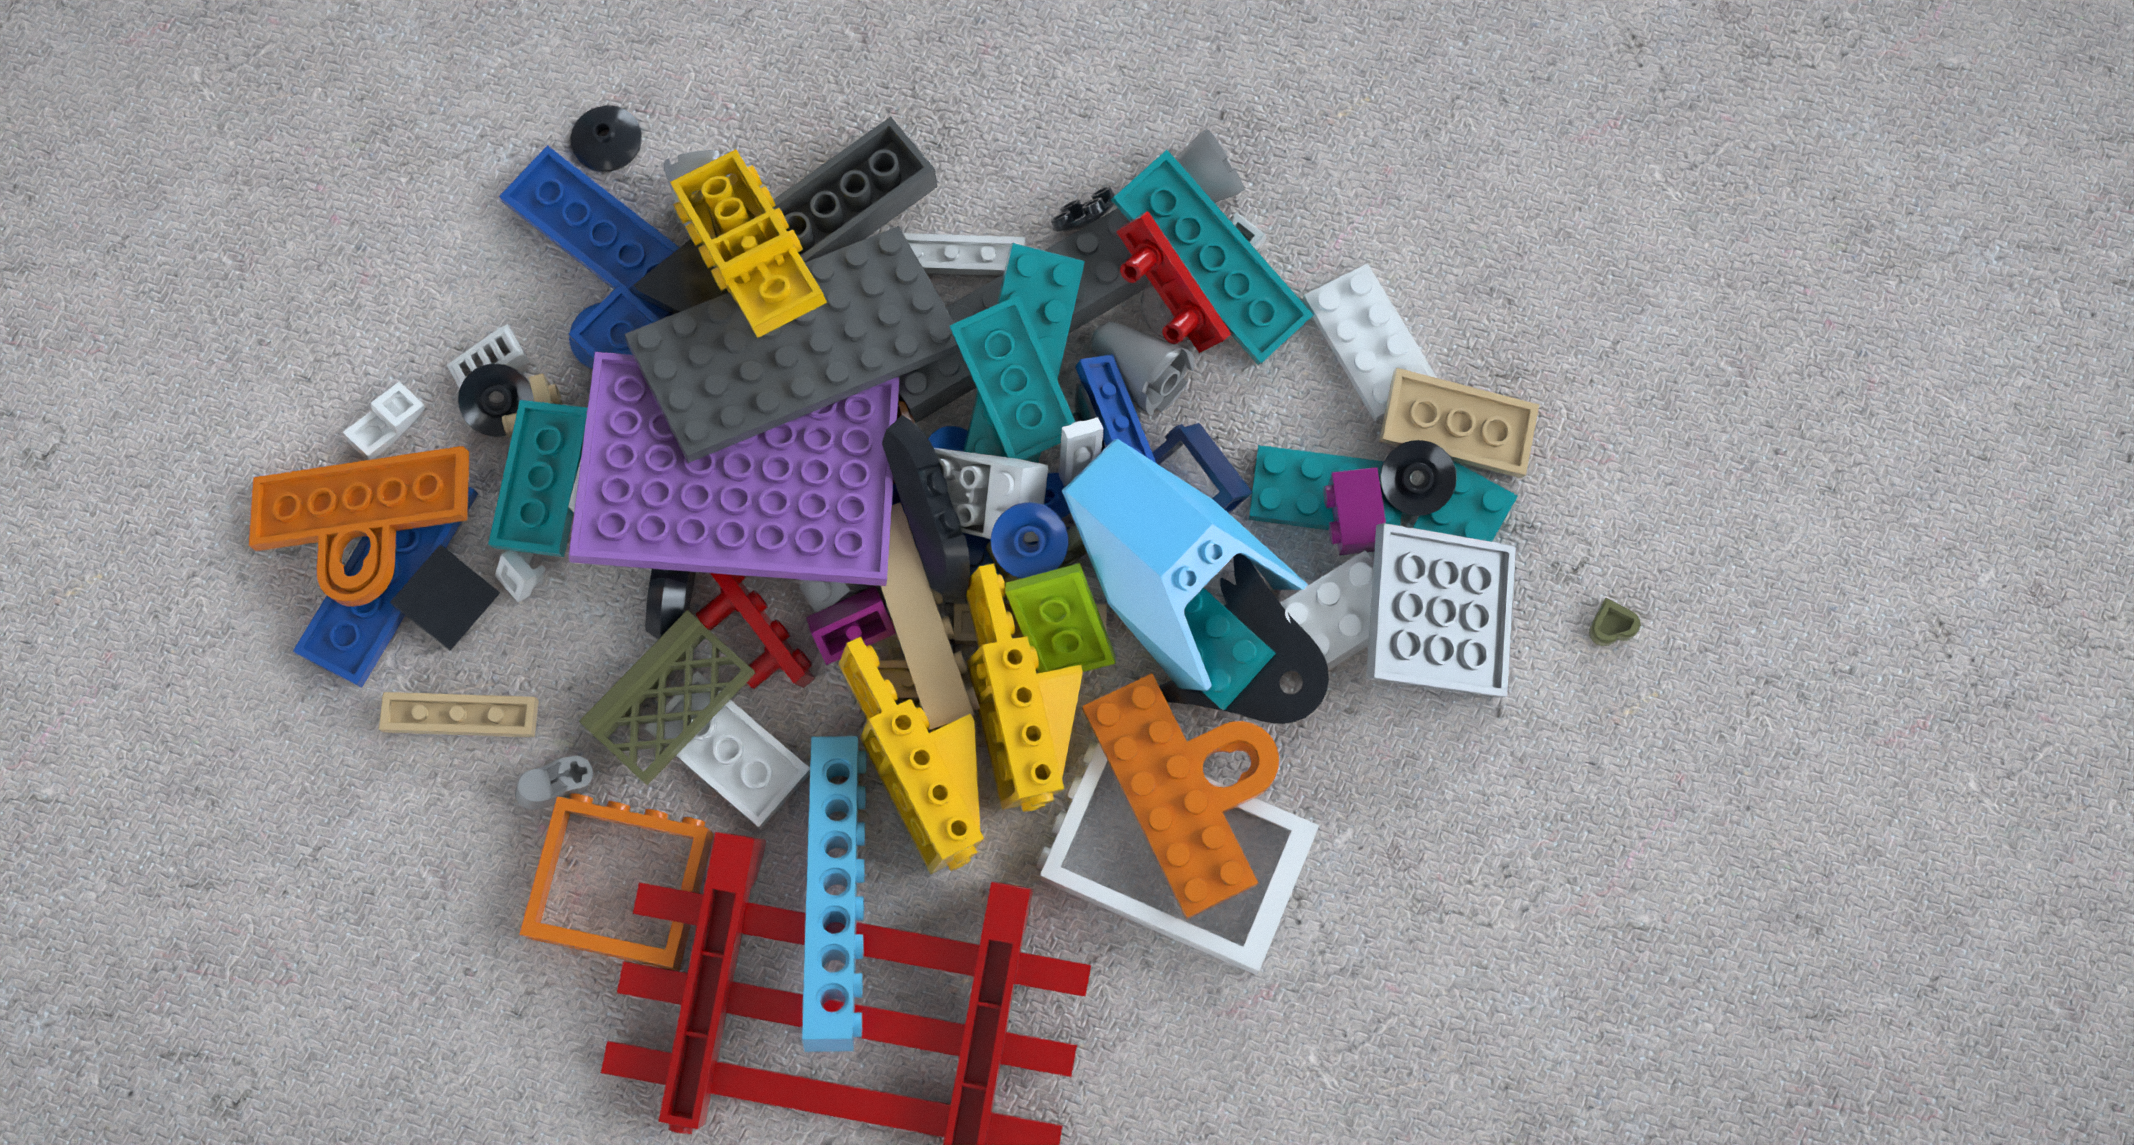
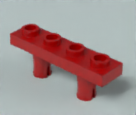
[1116,211,1231,353]
[695,573,816,689]

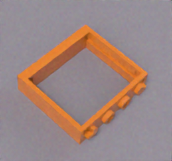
[519,793,714,971]

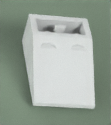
[934,448,1048,542]

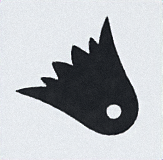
[1159,553,1329,724]

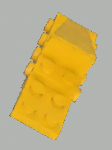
[670,149,827,338]
[966,564,1083,812]
[838,637,984,875]

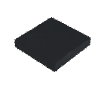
[390,544,500,651]

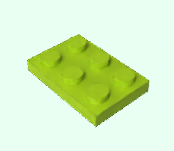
[1005,563,1116,673]

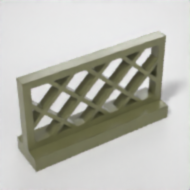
[579,610,755,785]

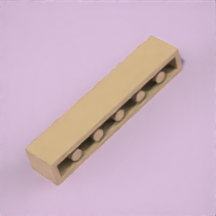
[881,502,980,732]

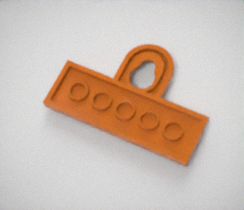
[249,446,469,607]
[1082,673,1279,920]

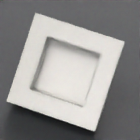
[495,550,545,602]

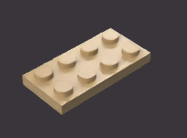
[1379,368,1539,478]

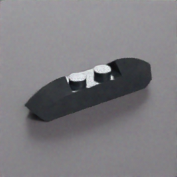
[882,415,970,599]
[645,569,696,640]

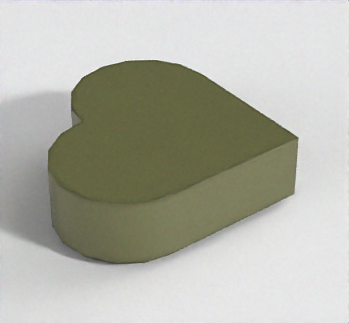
[1589,598,1641,646]

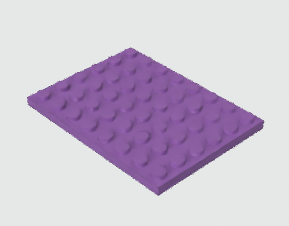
[569,352,899,586]

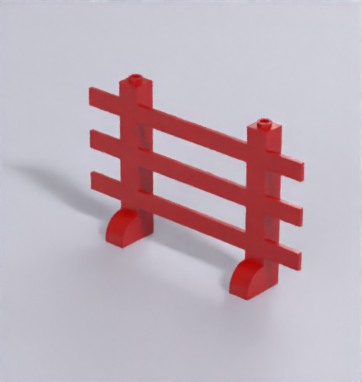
[601,832,1091,1145]

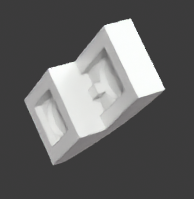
[343,381,425,460]

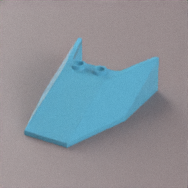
[1062,439,1308,691]

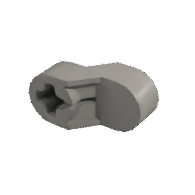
[515,756,593,809]

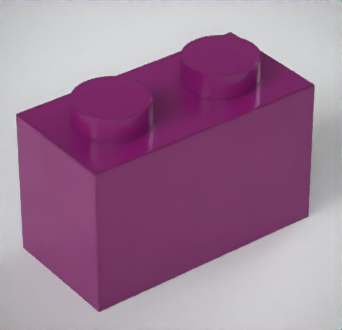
[1323,467,1386,556]
[806,586,896,665]

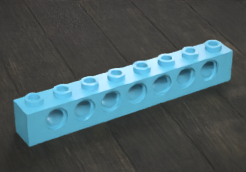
[802,736,867,1052]

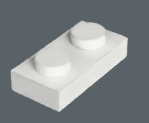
[1059,417,1103,486]

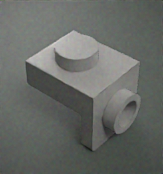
[799,581,868,612]

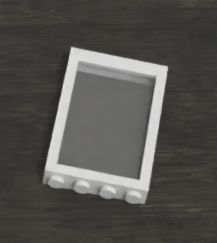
[1036,740,1319,975]

